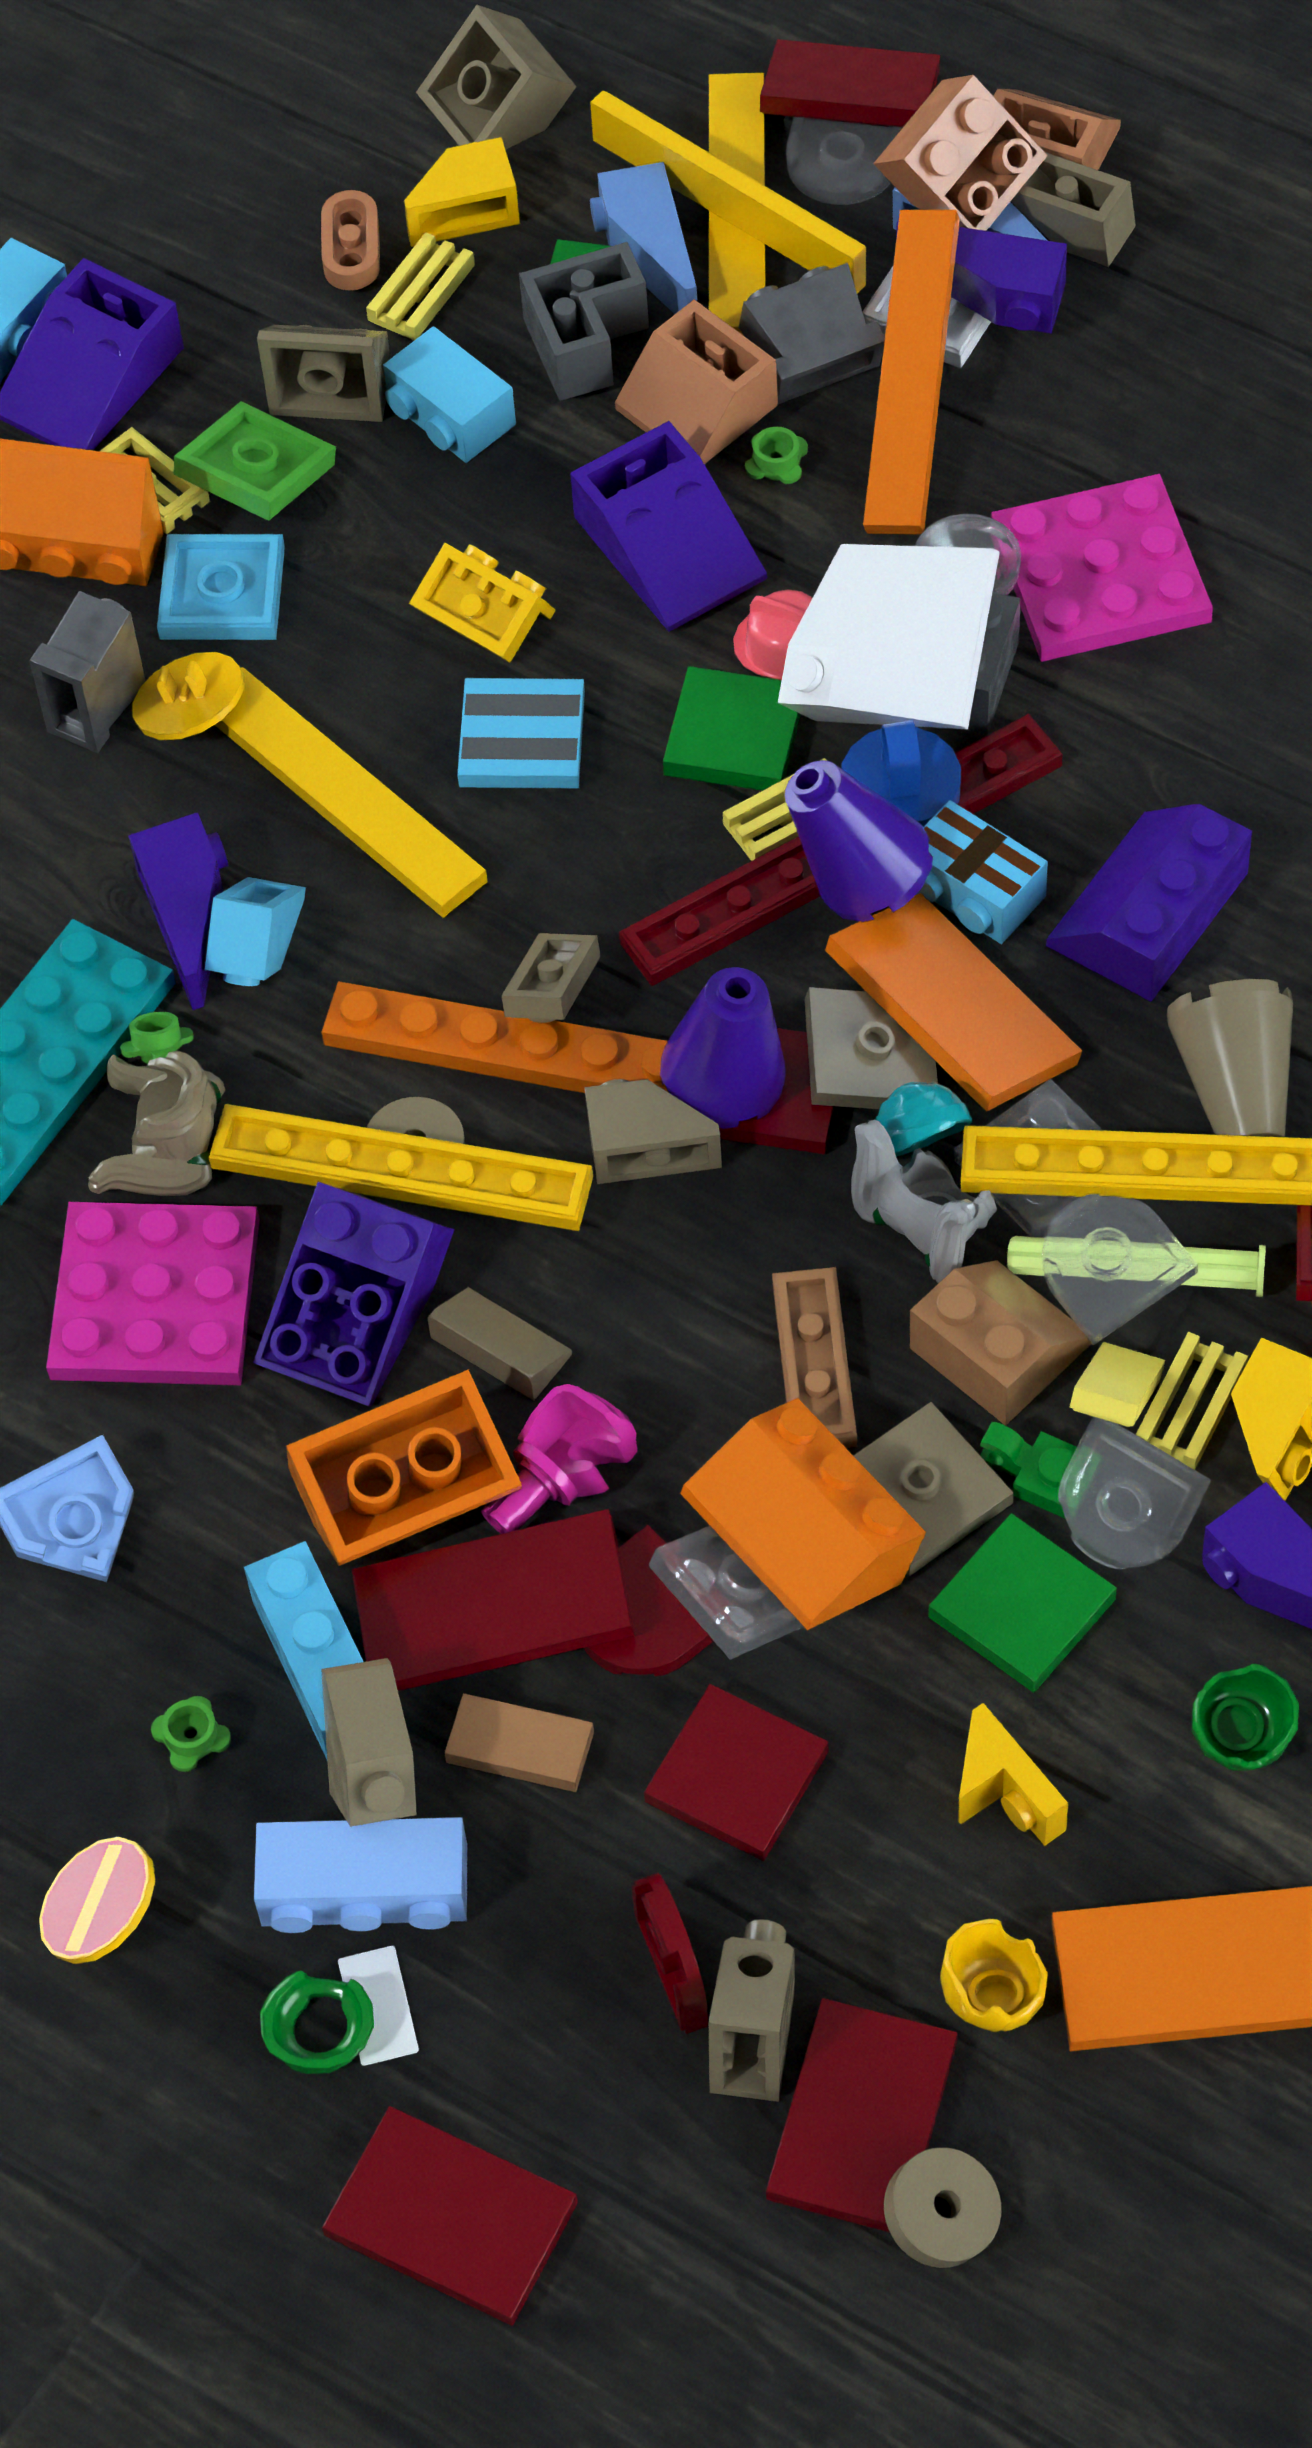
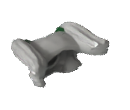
[851,1120,997,1283]

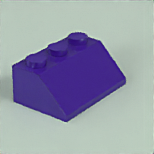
[1046,804,1252,1002]

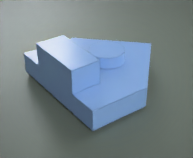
[0,1435,134,1582]

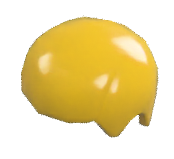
[940,1919,1048,2032]

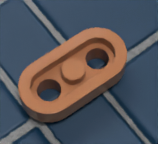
[321,190,380,290]

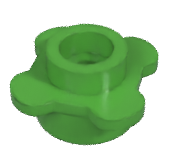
[745,427,808,484]
[120,1012,194,1064]
[151,1696,231,1772]

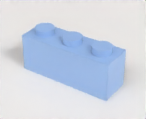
[254,1817,467,1933]

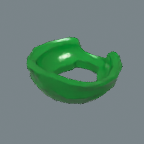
[260,1970,374,2074]

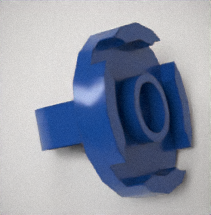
[841,720,961,827]

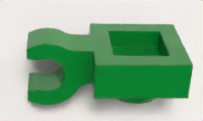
[980,1422,1101,1522]

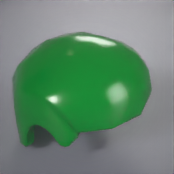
[1192,1664,1299,1771]

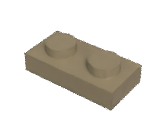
[502,933,600,1023]

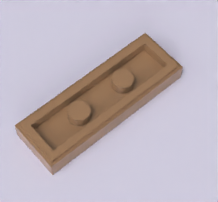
[772,1267,857,1448]

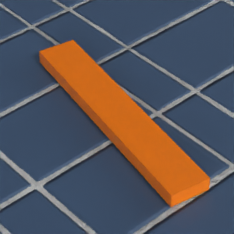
[863,210,960,534]

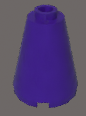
[785,760,933,922]
[660,967,786,1129]

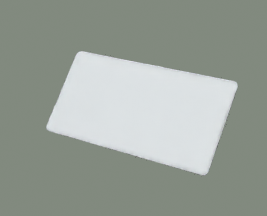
[338,1946,419,2066]

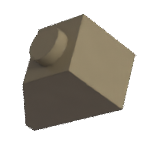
[1011,152,1136,267]
[584,1079,722,1184]
[321,1658,417,1827]

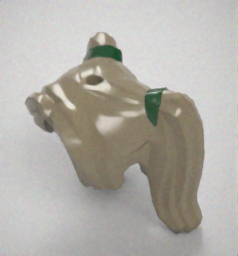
[88,1051,225,1196]

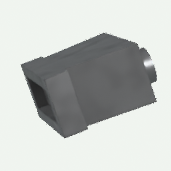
[738,263,885,404]
[29,591,146,753]

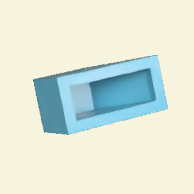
[205,877,306,986]

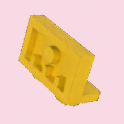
[409,543,556,663]

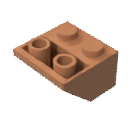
[873,75,1048,231]
[993,89,1121,170]
[615,299,778,464]

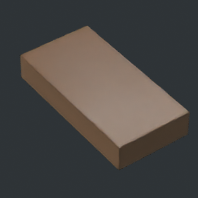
[445,1693,594,1792]

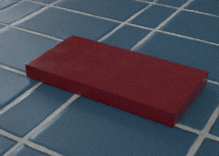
[352,1509,635,1691]

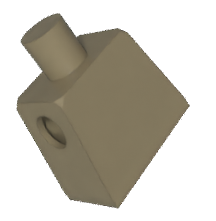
[708,1920,795,2102]

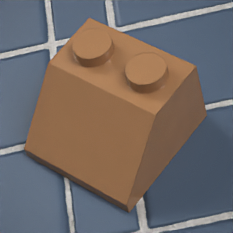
[910,1260,1093,1426]

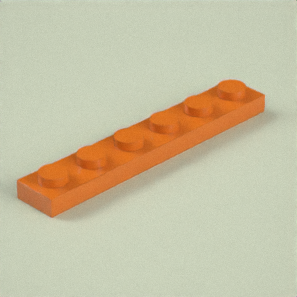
[322,981,669,1093]

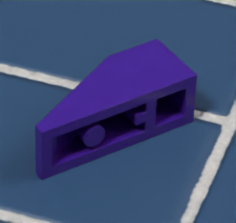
[896,218,1067,334]
[128,812,228,1011]
[1202,1482,1312,1629]

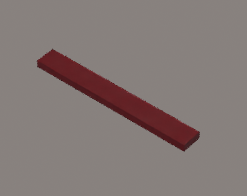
[619,713,1063,986]

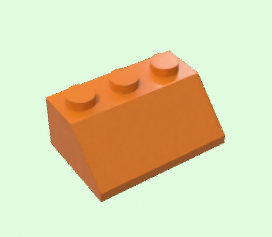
[0,439,164,586]
[286,1369,522,1566]
[680,1398,926,1630]

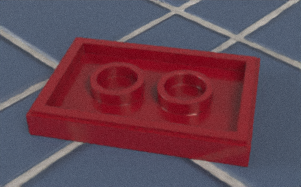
[760,39,940,127]
[766,1998,957,2232]
[322,2106,578,2326]

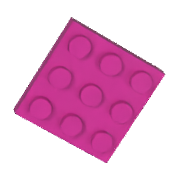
[991,474,1213,662]
[46,1202,260,1385]

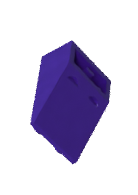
[0,258,184,450]
[570,421,767,632]
[253,1182,454,1407]

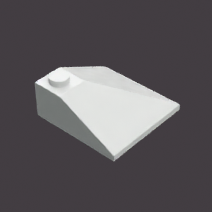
[778,544,999,729]

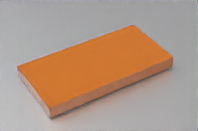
[825,893,1082,1112]
[1052,1886,1312,2051]

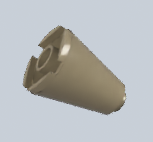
[1166,979,1293,1137]

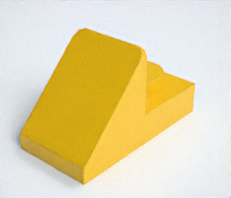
[958,1703,1068,1846]

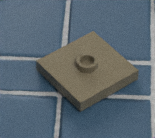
[804,987,938,1109]
[853,1402,1013,1576]

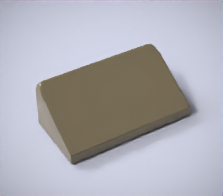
[428,1287,572,1401]

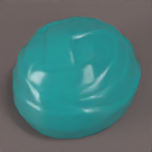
[875,1082,972,1157]

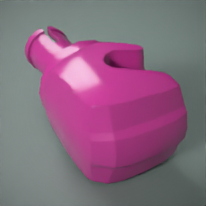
[481,1384,638,1534]

